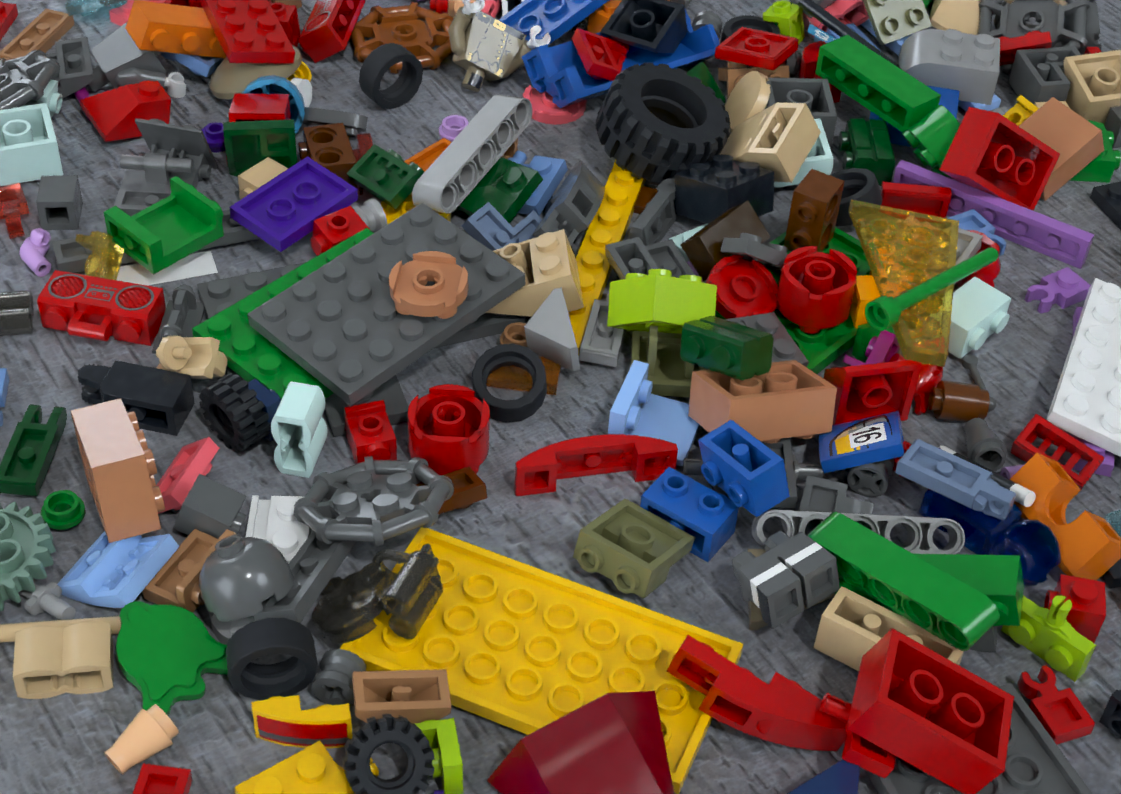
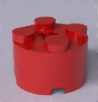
[776,246,857,334]
[408,384,490,475]

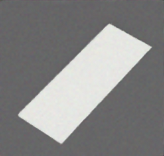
[113,250,218,286]

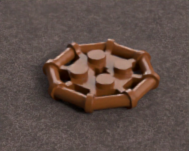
[350,2,454,74]

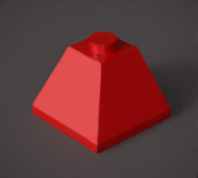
[80,80,171,142]
[823,359,922,425]

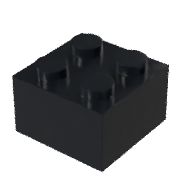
[675,155,774,224]

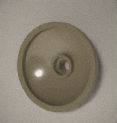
[209,45,302,99]

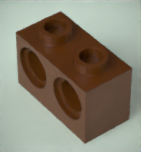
[298,123,358,189]
[784,169,845,252]

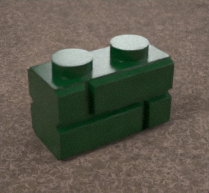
[838,118,895,186]
[680,316,774,381]

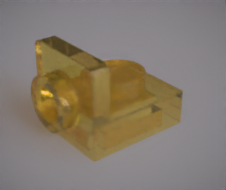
[75,231,124,280]

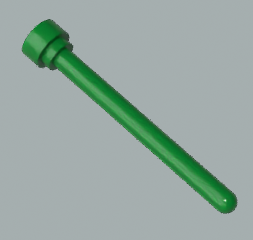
[865,247,999,331]

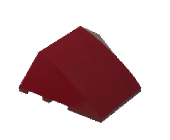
[487,691,675,794]

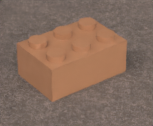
[688,360,837,443]
[70,398,165,543]

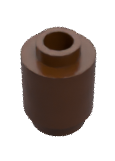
[928,380,990,422]

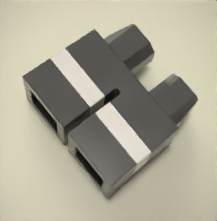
[732,531,840,629]

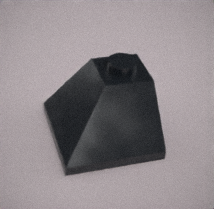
[600,0,688,53]

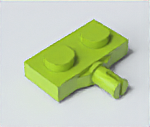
[1001,595,1096,682]

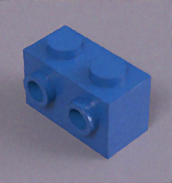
[698,420,790,518]
[640,467,739,562]

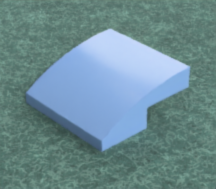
[57,531,180,608]

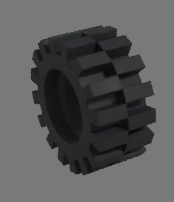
[199,373,271,453]
[343,714,435,794]

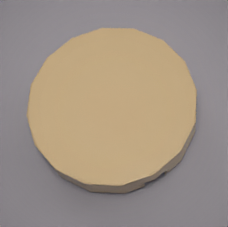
[725,71,770,132]

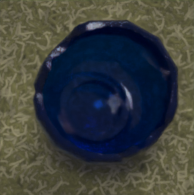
[992,519,1061,587]

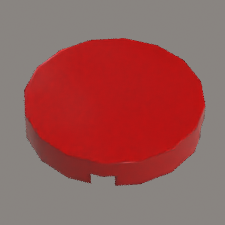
[706,255,778,319]

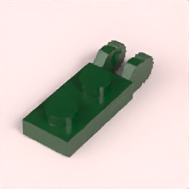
[0,404,67,496]

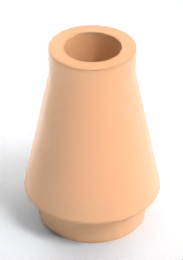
[104,704,179,775]

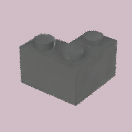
[1008,46,1081,104]

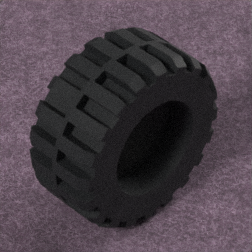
[596,63,731,186]

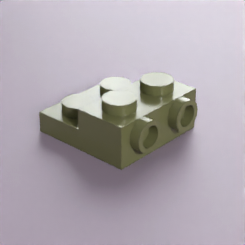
[573,498,695,599]

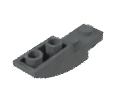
[532,161,605,246]

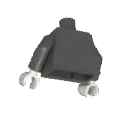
[89,22,186,98]

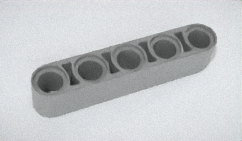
[412,95,533,214]
[751,510,965,554]

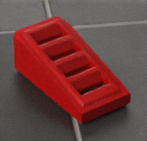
[1010,414,1105,490]

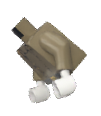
[448,0,551,92]

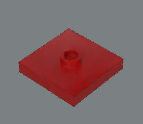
[715,27,799,71]

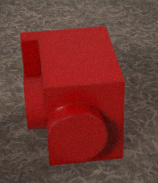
[344,400,397,464]

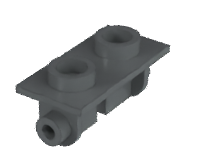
[152,284,205,354]

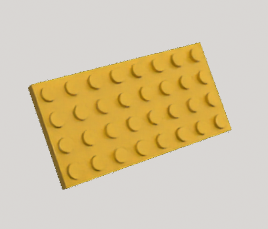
[340,527,744,794]

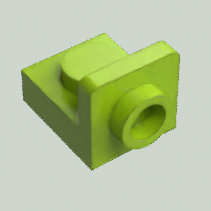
[762,0,805,45]
[415,718,464,794]

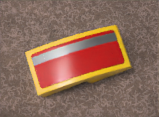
[251,695,353,748]

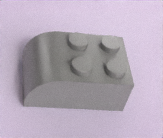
[898,29,1000,105]

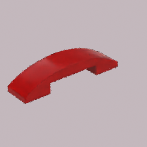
[514,434,678,497]

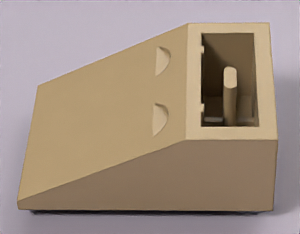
[720,102,821,183]
[486,229,584,317]

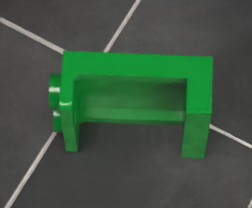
[104,176,224,274]

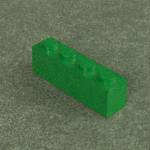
[815,35,941,133]
[835,554,1024,626]

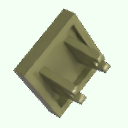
[631,325,708,398]

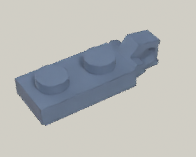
[895,439,1016,520]

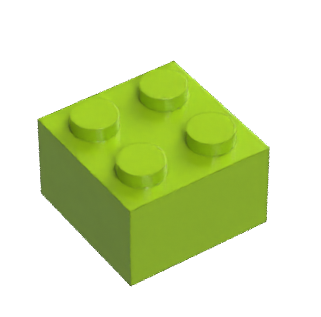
[607,269,717,334]

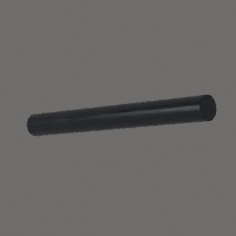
[798,0,899,67]

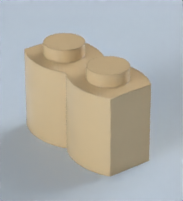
[13,620,114,699]

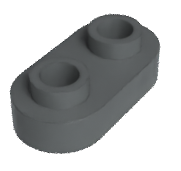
[302,107,368,137]

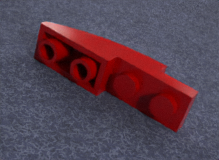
[666,635,846,751]

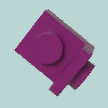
[842,330,903,366]

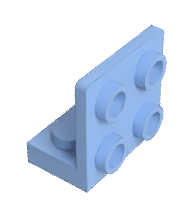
[608,360,700,466]

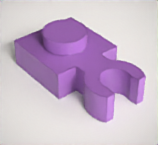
[1025,267,1091,313]

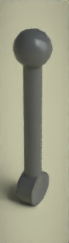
[962,354,996,412]

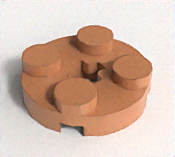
[389,251,469,319]

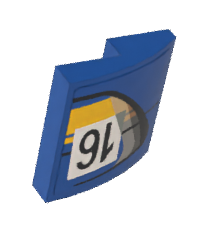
[819,411,905,473]

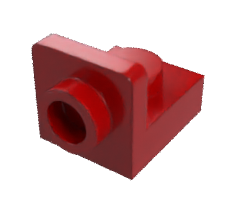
[270,2,301,47]

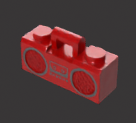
[298,0,366,63]
[37,270,166,346]

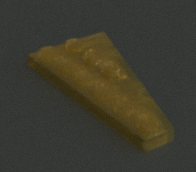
[848,199,959,367]

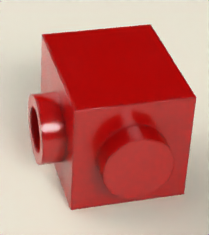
[310,205,370,256]
[1044,574,1106,643]

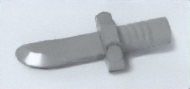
[19,582,76,620]

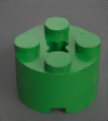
[902,105,960,179]

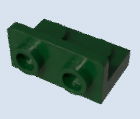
[347,144,424,209]

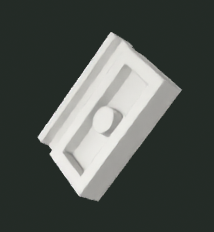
[245,495,311,564]

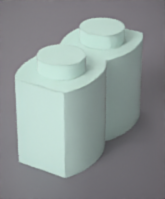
[271,381,327,478]

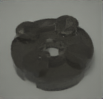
[312,562,399,644]

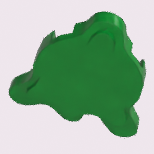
[116,601,228,716]

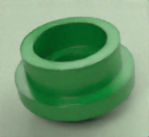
[41,490,86,530]

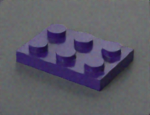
[229,156,358,252]

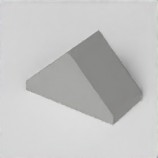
[524,287,580,371]

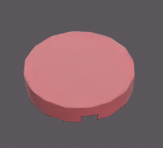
[523,85,587,125]

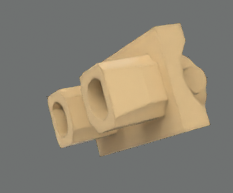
[156,336,228,379]

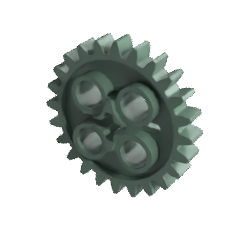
[0,502,56,612]

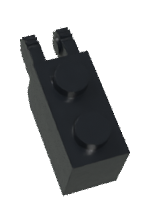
[78,360,195,436]

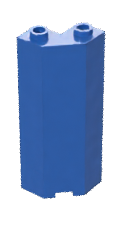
[522,4,720,108]

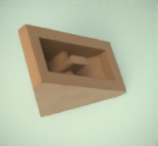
[352,669,452,724]

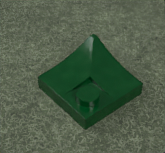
[223,119,297,177]
[457,157,543,223]

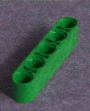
[807,512,1000,651]

